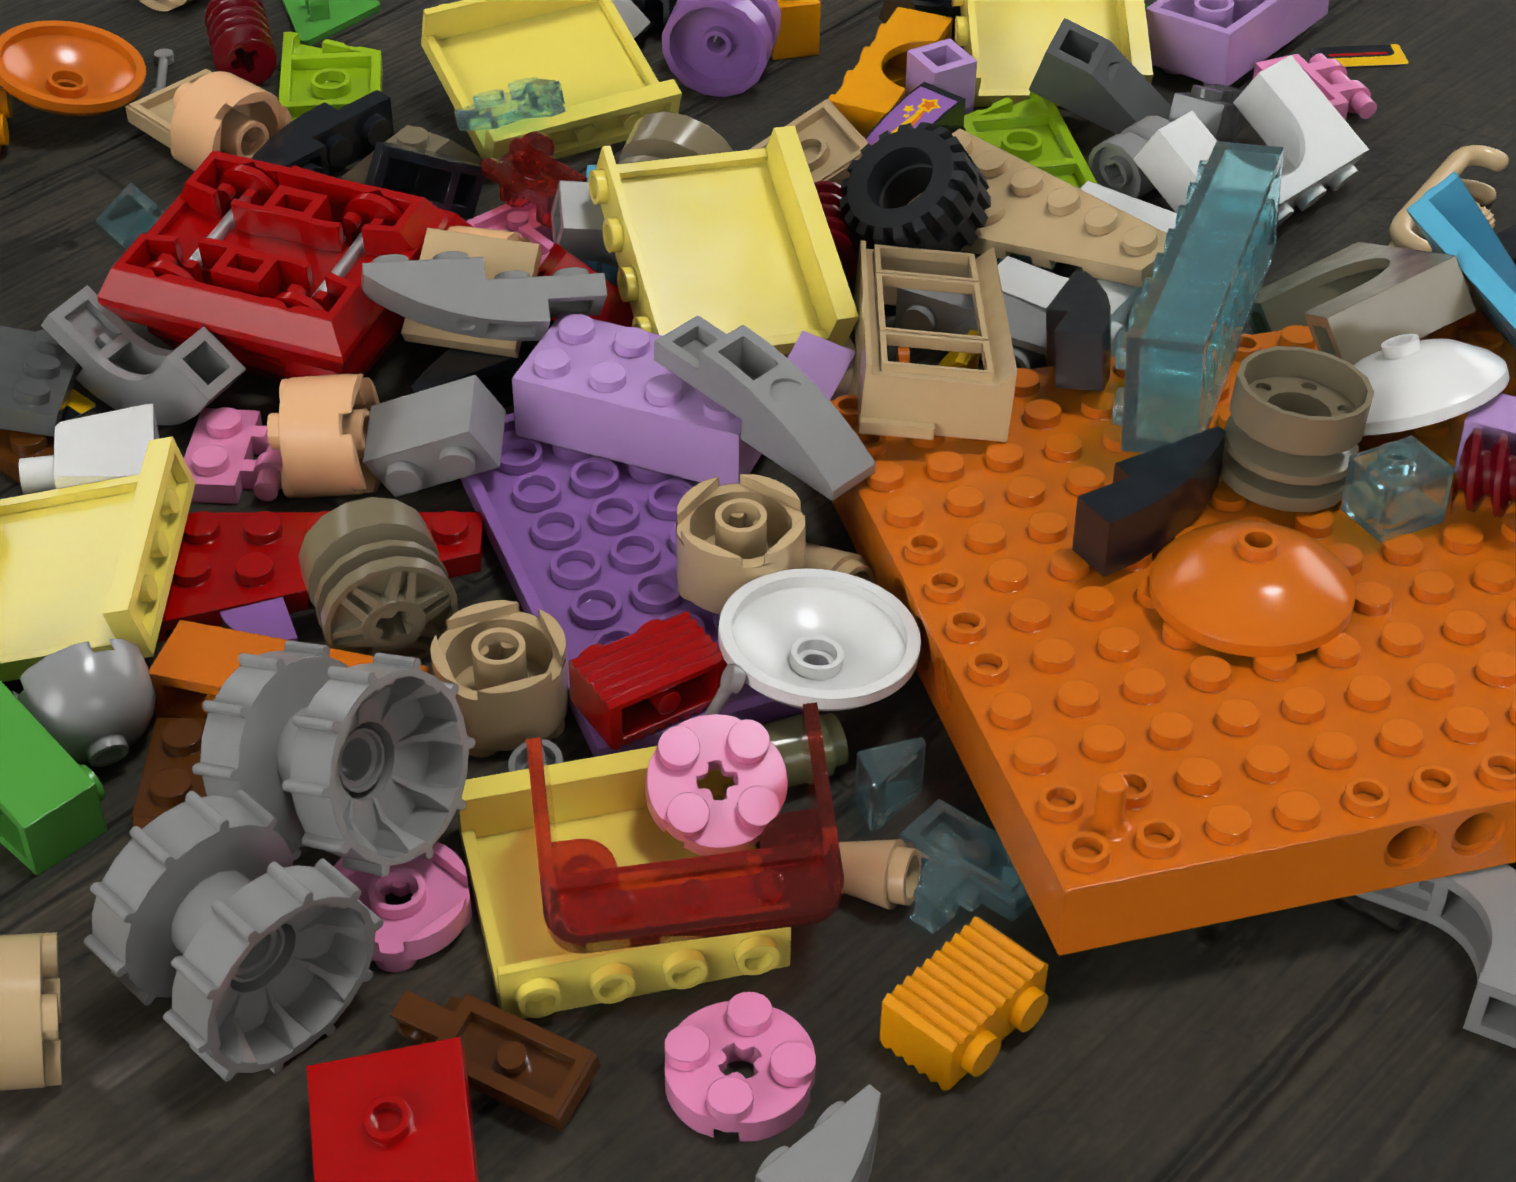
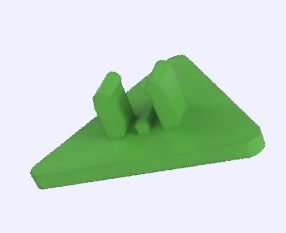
[282,0,381,46]

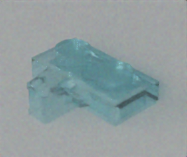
[454,77,566,131]
[899,799,1033,934]

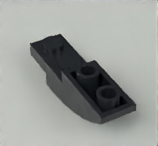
[251,90,394,176]

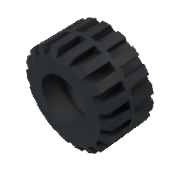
[839,122,991,252]

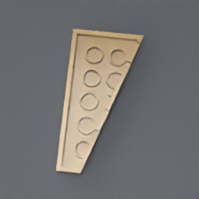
[908,128,1184,288]

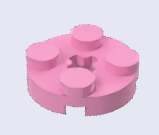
[645,714,788,857]
[334,841,472,973]
[665,992,816,1142]

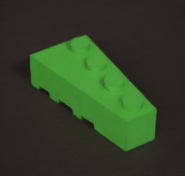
[0,680,107,876]

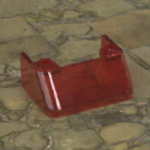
[526,702,844,954]

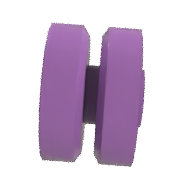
[662,0,781,97]

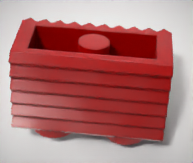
[568,611,727,751]

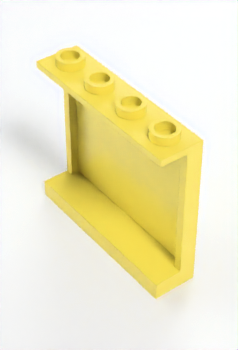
[421,0,682,176]
[951,0,1153,107]
[588,125,859,355]
[0,436,196,682]
[457,746,791,1019]

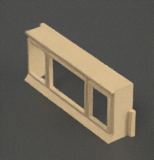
[854,240,1018,442]

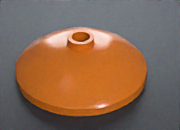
[0,20,146,116]
[1149,520,1356,657]

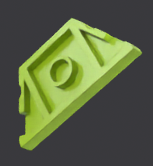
[279,31,383,121]
[963,91,1098,189]

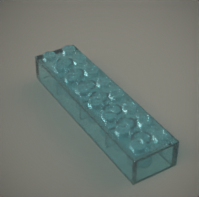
[1113,141,1284,453]

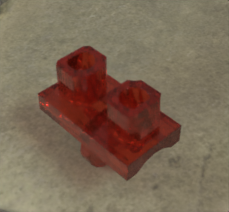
[481,131,587,229]

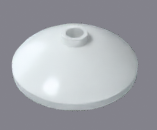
[1354,334,1510,436]
[718,569,921,711]

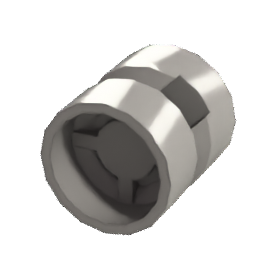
[1088,115,1171,199]

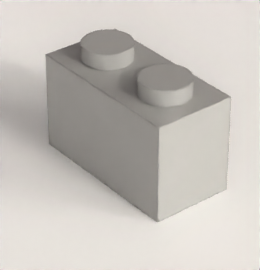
[363,375,506,497]

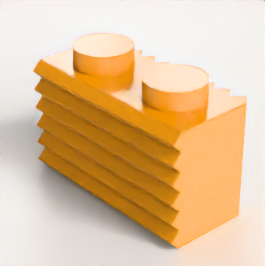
[879,916,1049,1091]

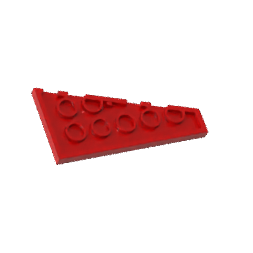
[157,511,485,642]

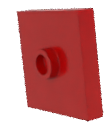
[306,1037,479,1182]

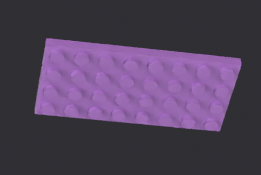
[460,413,808,757]

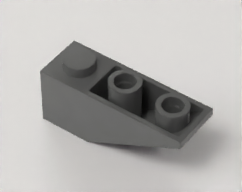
[1029,18,1171,134]
[1168,84,1247,152]

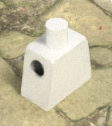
[19,404,160,495]

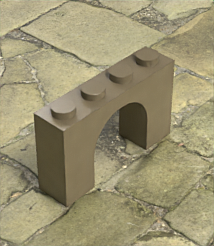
[1240,242,1476,365]

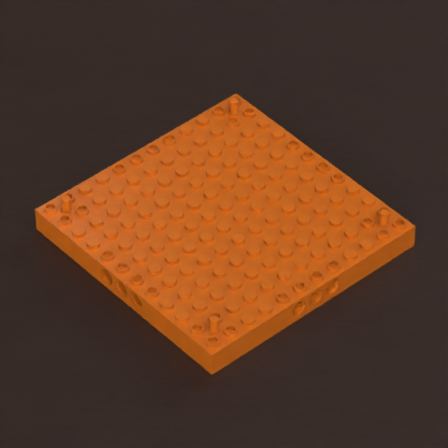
[830,307,1516,956]

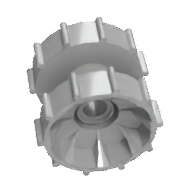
[192,640,476,877]
[83,790,384,1082]

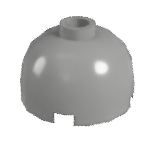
[12,639,156,767]

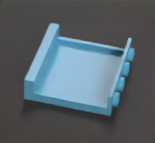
[1406,171,1516,349]

